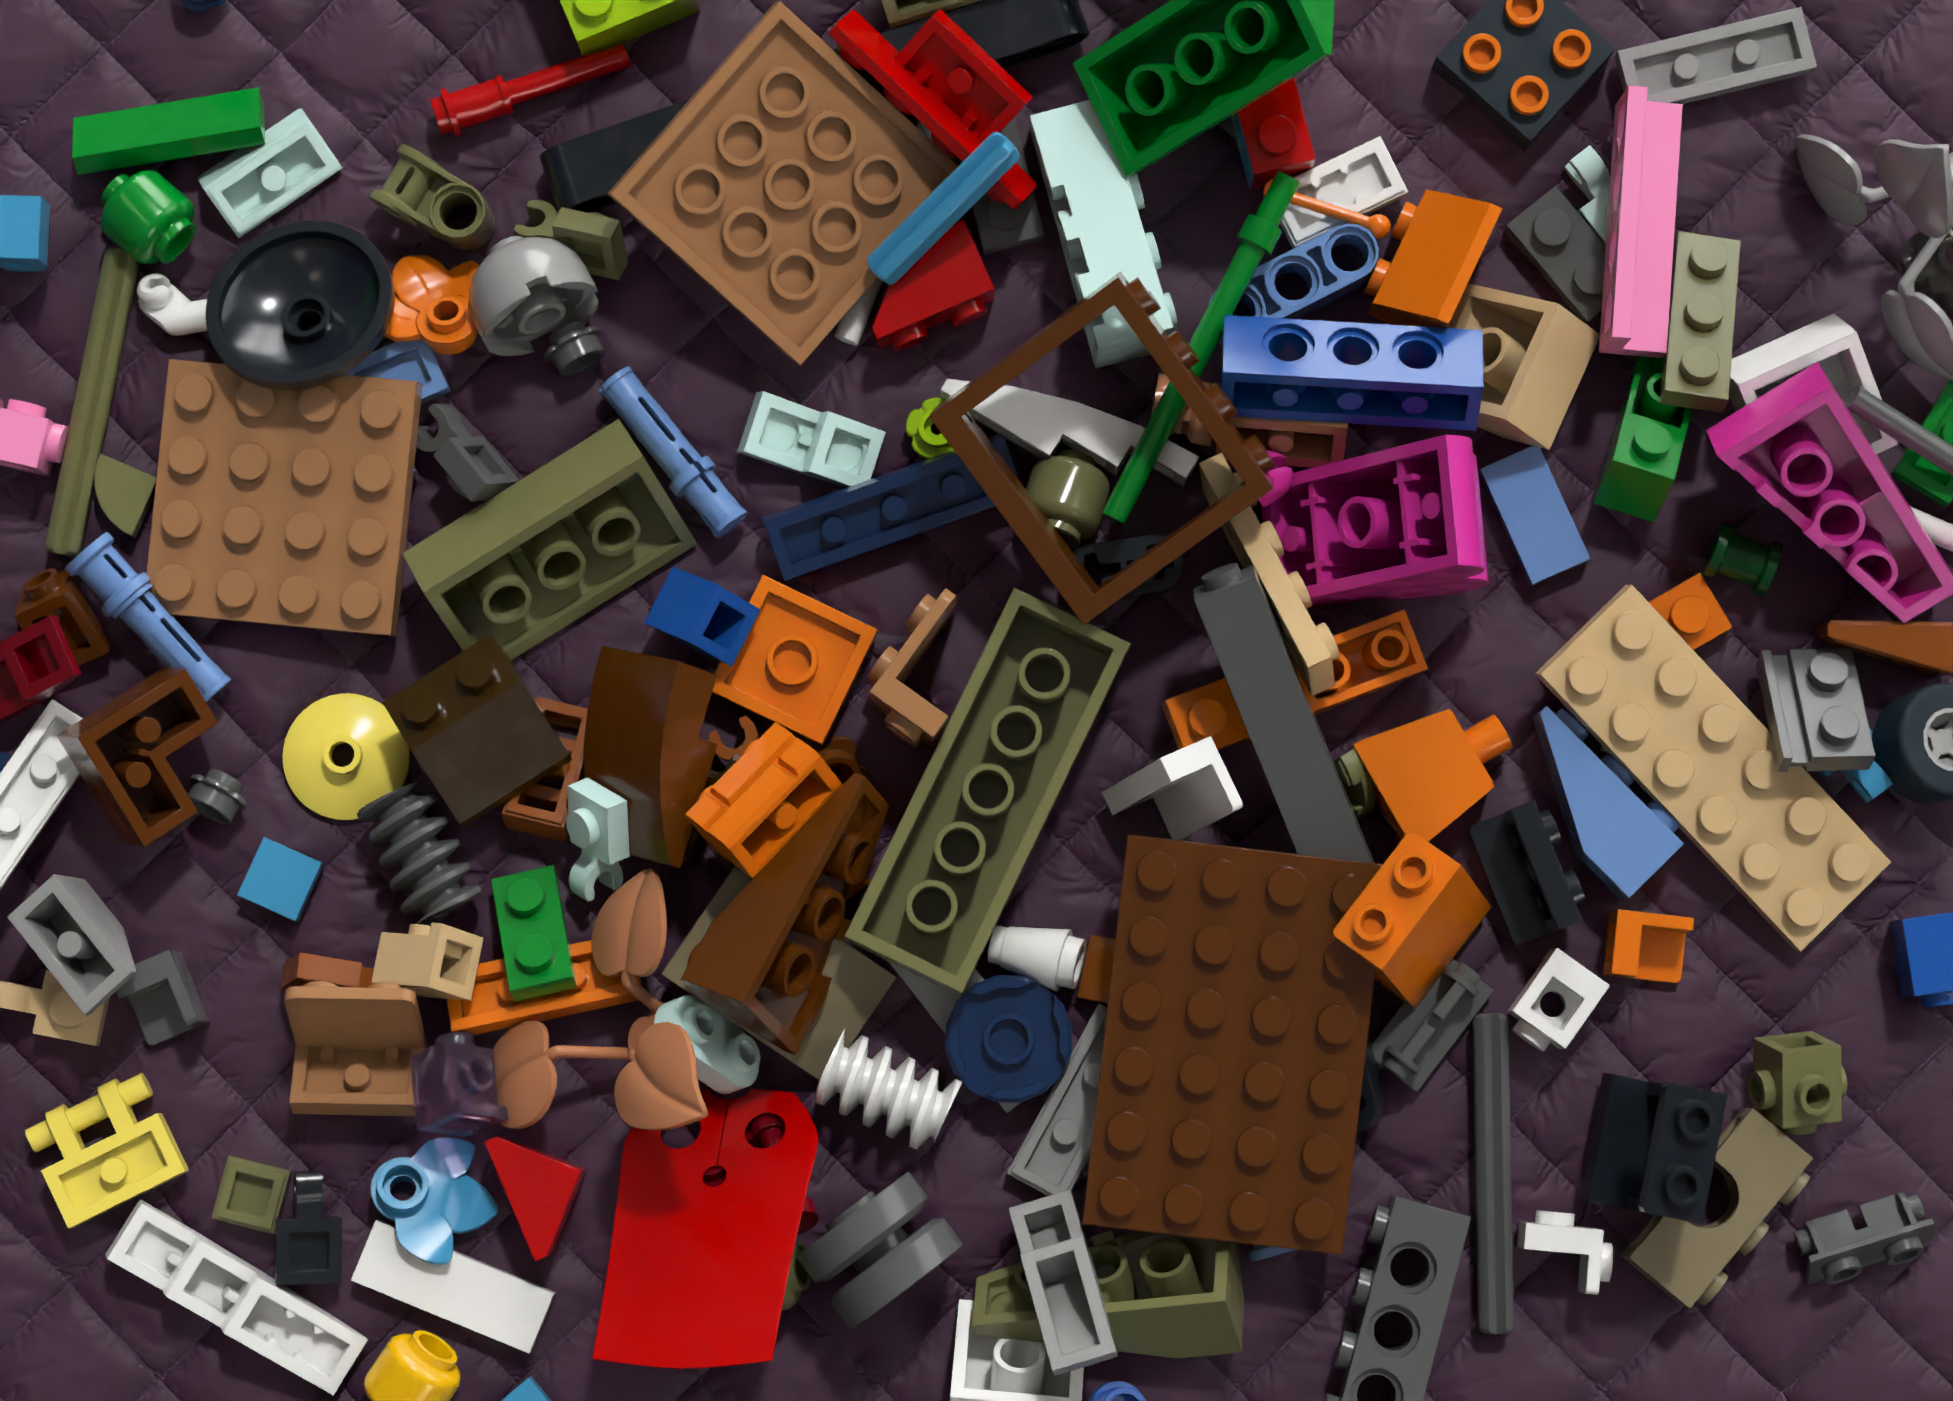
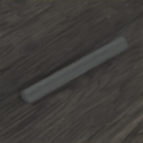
[1472,1013,1514,1334]

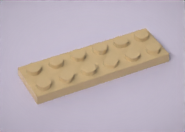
[1535,585,1891,951]

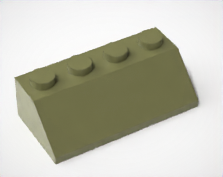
[402,419,697,660]

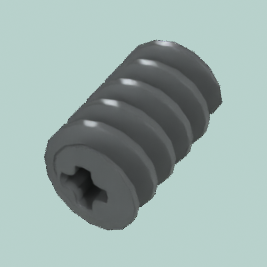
[357,782,483,925]

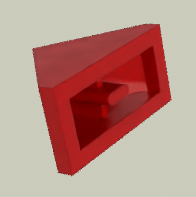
[484,1136,587,1261]

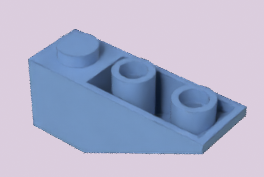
[1532,706,1684,901]

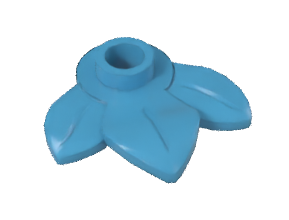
[371,1137,498,1265]

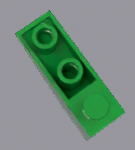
[1593,356,1692,522]

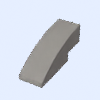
[1009,1189,1118,1376]

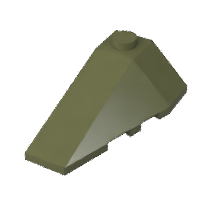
[971,1230,1244,1359]

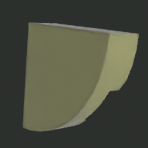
[94,453,157,538]
[1334,748,1375,822]

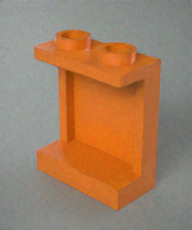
[1333,832,1491,1009]

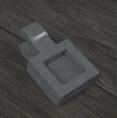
[416,403,519,502]

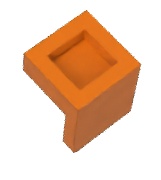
[1603,909,1694,983]

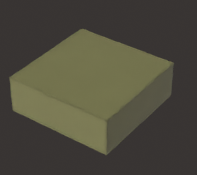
[211,1155,294,1234]

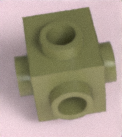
[1747,1031,1847,1135]

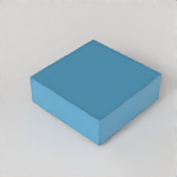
[237,837,325,922]

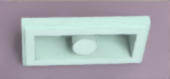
[198,108,343,238]

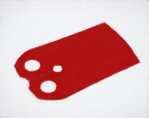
[592,1089,819,1369]

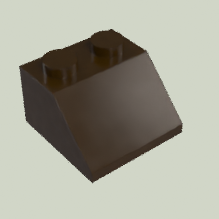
[382,633,573,828]

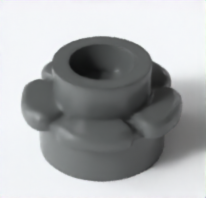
[544,321,605,376]
[188,769,247,825]

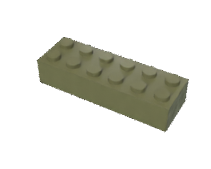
[845,588,1131,997]

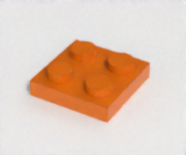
[712,575,878,746]

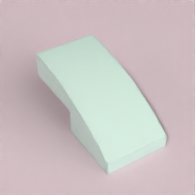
[737,391,886,488]

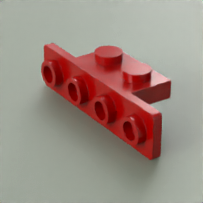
[829,9,1037,210]

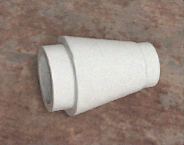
[988,925,1086,992]

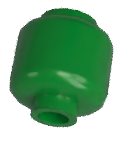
[100,170,196,264]

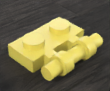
[25,1073,189,1229]

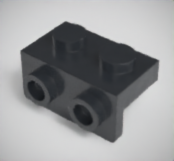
[1468,800,1586,945]

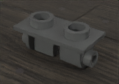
[1371,959,1494,1092]
[1793,1192,1934,1284]

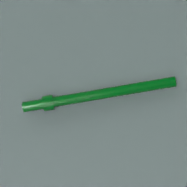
[1102,172,1300,525]

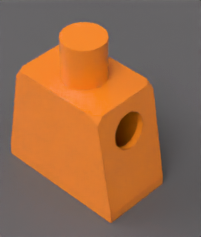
[1348,709,1513,842]

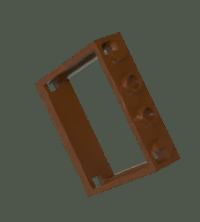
[929,271,1276,625]

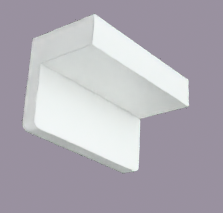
[1102,736,1243,840]

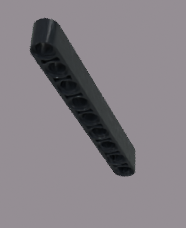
[539,0,1090,213]

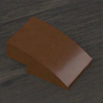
[584,646,718,868]

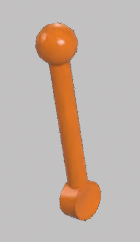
[1263,179,1391,239]

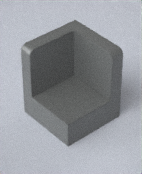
[116,950,210,1045]

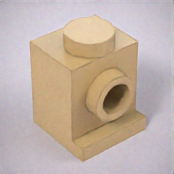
[371,923,483,1001]

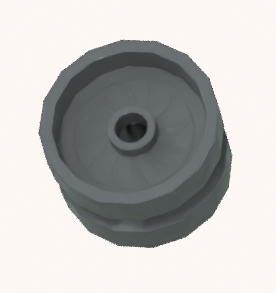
[796,1171,963,1330]

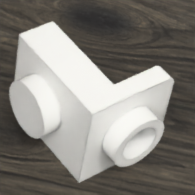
[1516,1210,1613,1295]

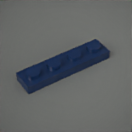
[762,433,1019,581]

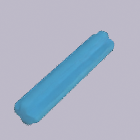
[867,131,1020,285]

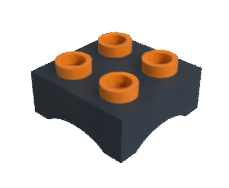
[1431,0,1615,152]

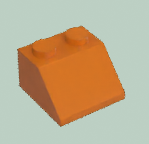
[1364,189,1503,328]

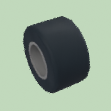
[1872,684,1953,803]

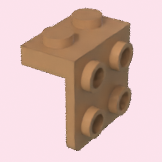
[867,588,957,749]
[284,981,428,1116]

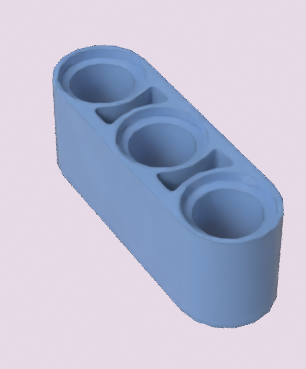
[1209,223,1379,345]

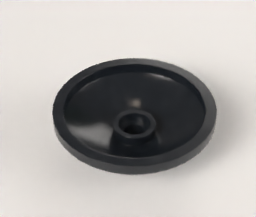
[206,221,395,390]

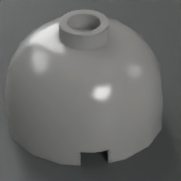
[468,236,599,356]

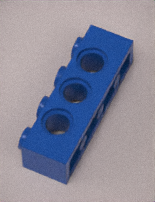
[1219,315,1483,431]

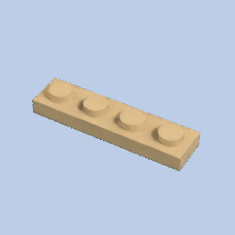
[1199,453,1340,696]

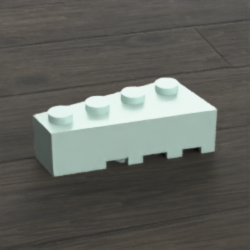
[1029,100,1178,369]

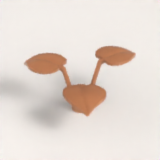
[484,868,708,1131]

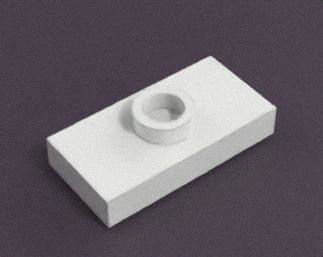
[1280,136,1408,249]

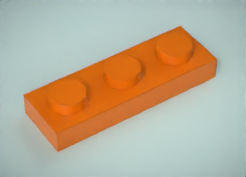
[447,940,643,1039]

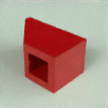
[872,219,994,351]

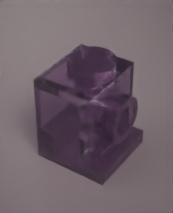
[410,1032,509,1137]

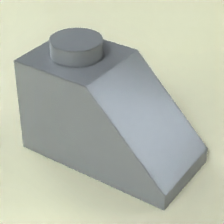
[7,874,137,1015]

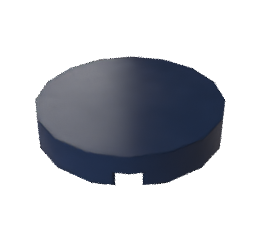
[945,975,1072,1103]

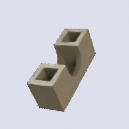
[1621,1108,1813,1309]

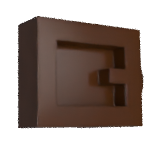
[14,568,111,666]

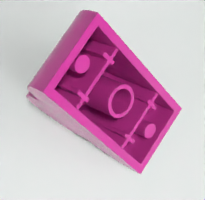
[1261,434,1489,607]

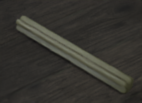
[45,248,140,557]

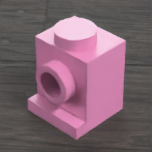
[0,399,69,477]

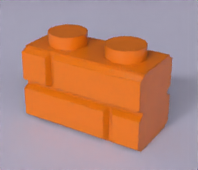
[685,722,843,879]

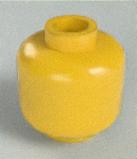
[364,1330,461,1401]

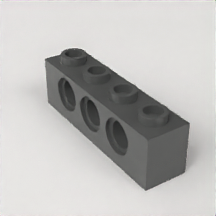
[1324,1195,1471,1401]

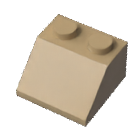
[1447,283,1600,450]

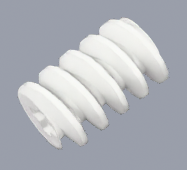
[816,1029,962,1149]

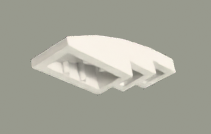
[941,379,1199,487]
[106,1199,368,1396]

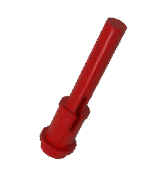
[429,43,631,137]

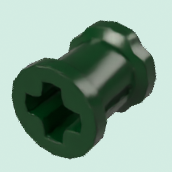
[1702,522,1783,598]

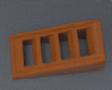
[1817,620,1953,676]
[502,696,588,842]

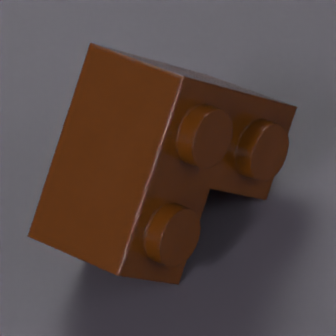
[56,668,218,847]

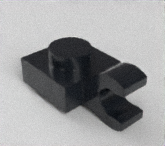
[275,1171,342,1285]

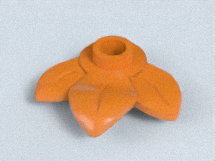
[384,255,479,355]

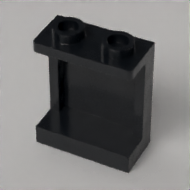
[1578,1073,1728,1225]

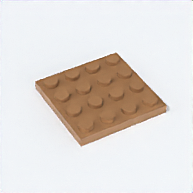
[607,1,958,365]
[145,359,423,637]

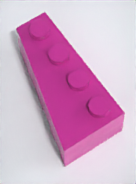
[1706,362,1953,623]

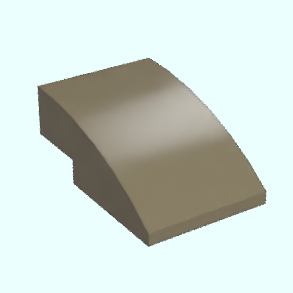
[661,867,897,1080]

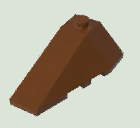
[681,773,889,1055]

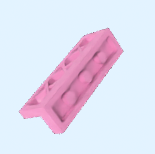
[1599,85,1683,358]

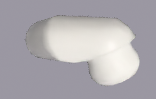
[136,273,207,336]

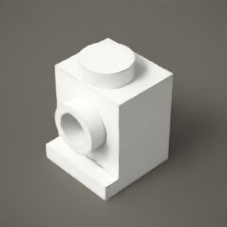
[1507,948,1610,1052]

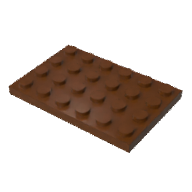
[1082,834,1383,1255]

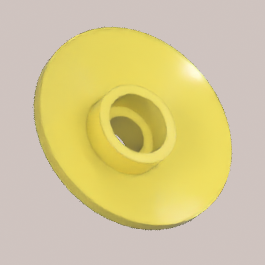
[282,693,410,820]

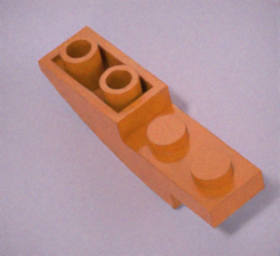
[1161,609,1428,750]

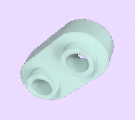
[654,995,760,1094]

